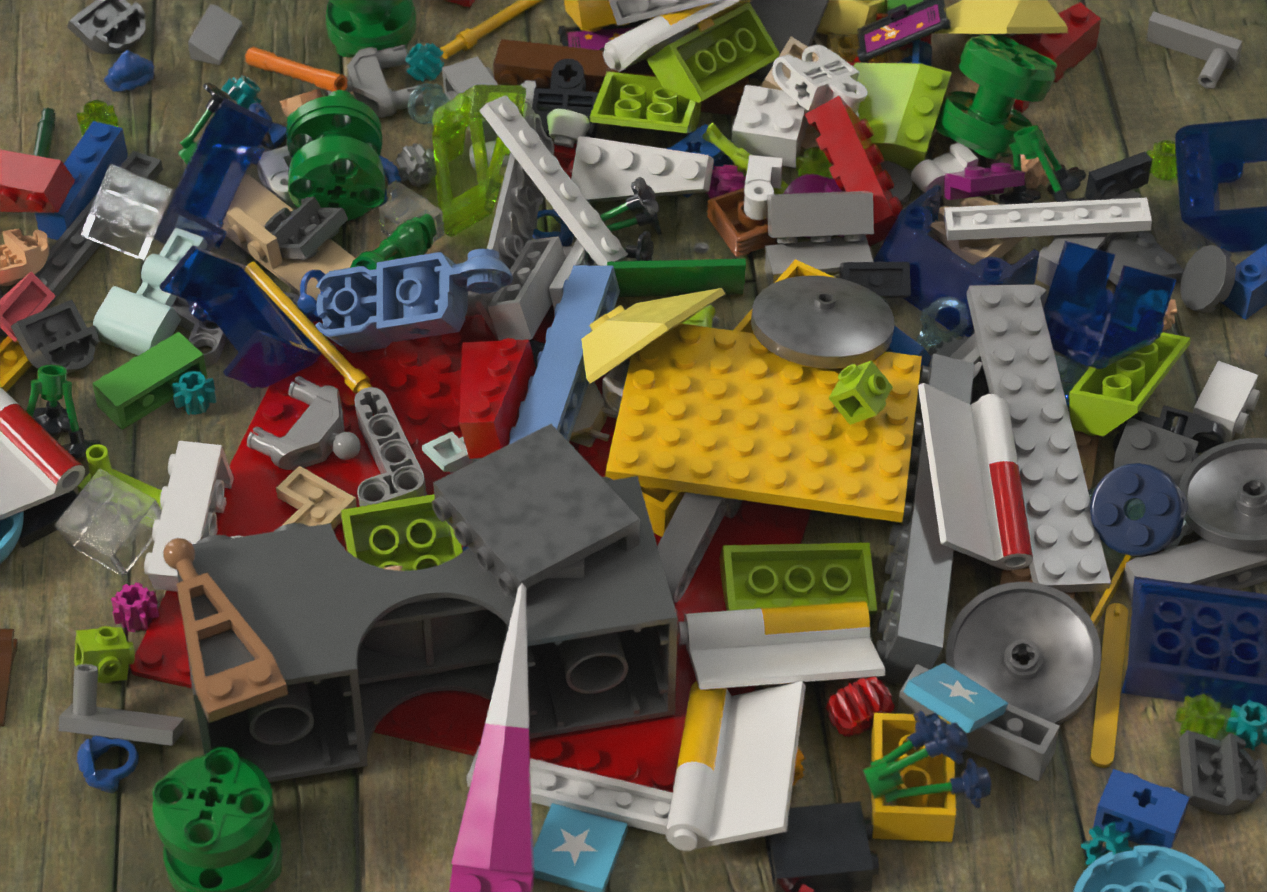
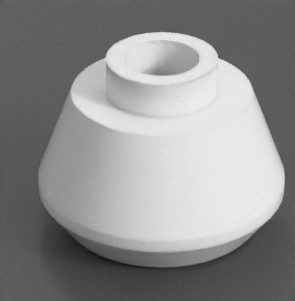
[547,109,591,148]

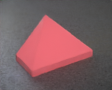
[0,271,56,342]

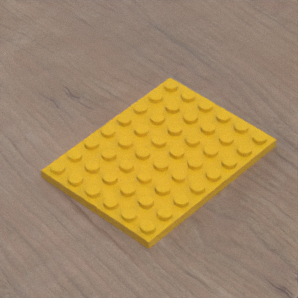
[605,324,922,523]

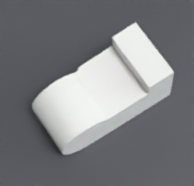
[911,143,978,198]
[256,146,297,209]
[744,155,782,220]

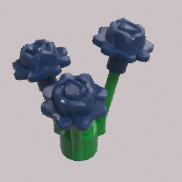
[863,711,992,808]

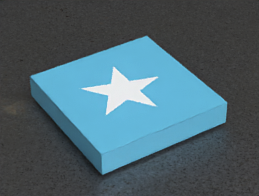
[903,663,1009,733]
[534,803,628,892]

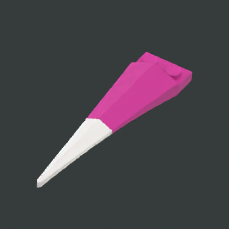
[449,584,535,892]

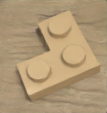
[276,466,357,530]

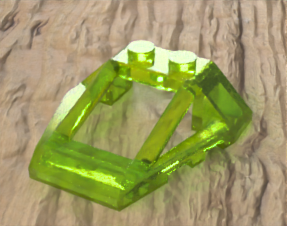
[432,85,527,237]

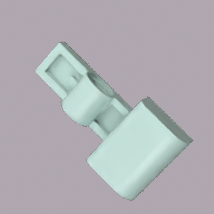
[93,227,208,356]

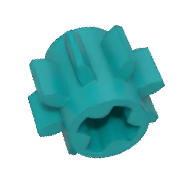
[405,42,445,82]
[221,75,262,115]
[172,371,216,415]
[1225,700,1267,750]
[1081,822,1134,865]

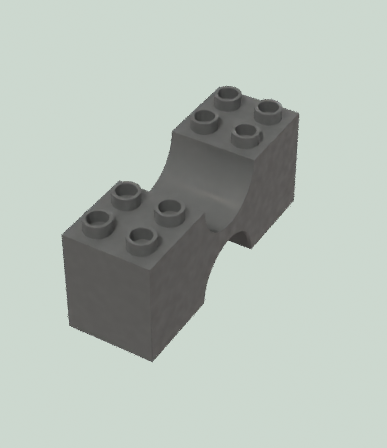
[177,476,677,782]

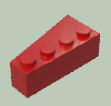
[1009,2,1101,113]
[805,95,905,246]
[0,149,75,213]
[459,338,536,459]

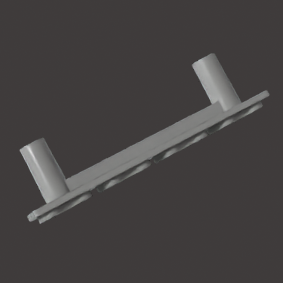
[465,103,554,341]

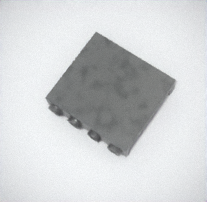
[432,424,640,600]

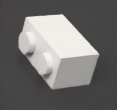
[1193,361,1260,443]

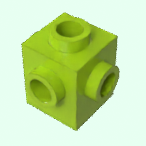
[829,360,893,425]
[74,626,135,683]

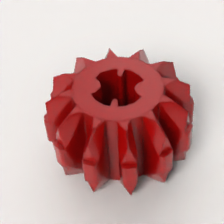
[825,677,895,737]

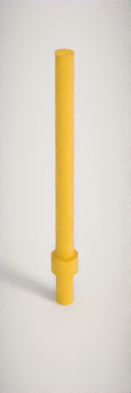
[440,0,542,59]
[245,262,372,394]

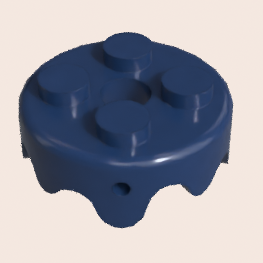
[1090,463,1188,557]

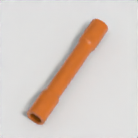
[245,47,348,92]

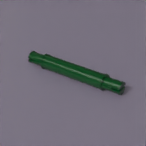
[33,108,55,158]

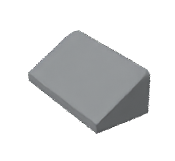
[188,4,242,65]

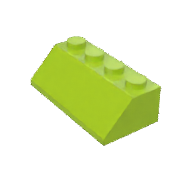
[647,2,780,103]
[1069,325,1190,436]

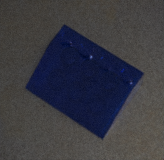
[1122,576,1267,709]

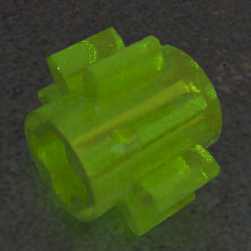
[77,100,119,135]
[1147,140,1188,180]
[796,146,832,178]
[1175,694,1226,739]

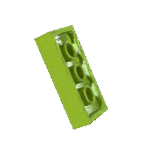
[719,542,878,614]

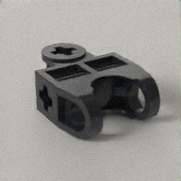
[532,58,599,138]
[1113,405,1226,461]

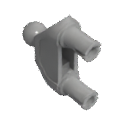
[324,45,424,118]
[247,376,360,470]

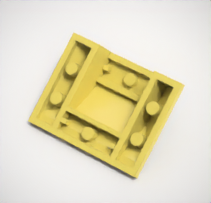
[932,0,1068,34]
[581,288,725,384]

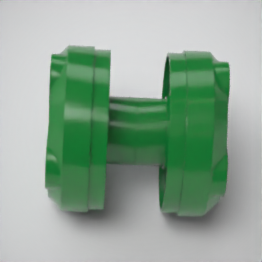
[326,0,417,57]
[935,34,1057,160]
[286,90,385,221]
[152,747,282,892]

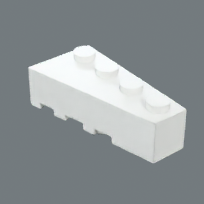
[571,136,714,203]
[144,441,234,591]

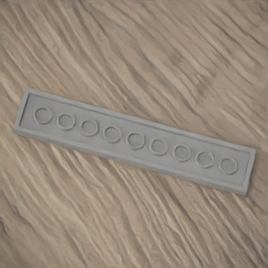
[966,285,1111,593]

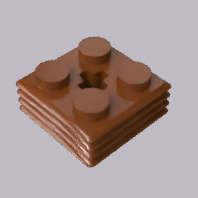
[707,187,779,256]

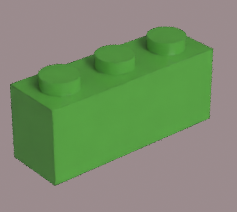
[92,332,208,430]

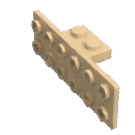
[196,174,356,302]

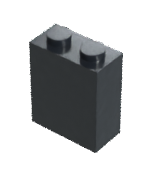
[765,801,879,892]

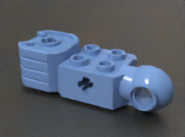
[316,249,513,353]

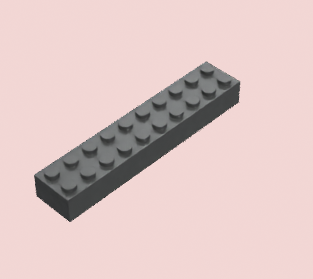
[875,353,975,686]

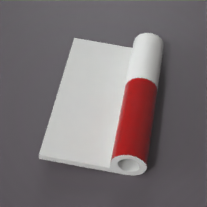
[918,383,1033,570]
[0,387,85,520]

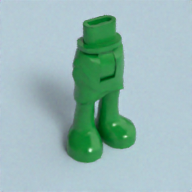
[350,214,437,270]

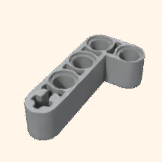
[354,387,427,507]
[657,492,743,602]

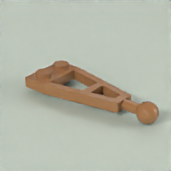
[163,538,288,723]

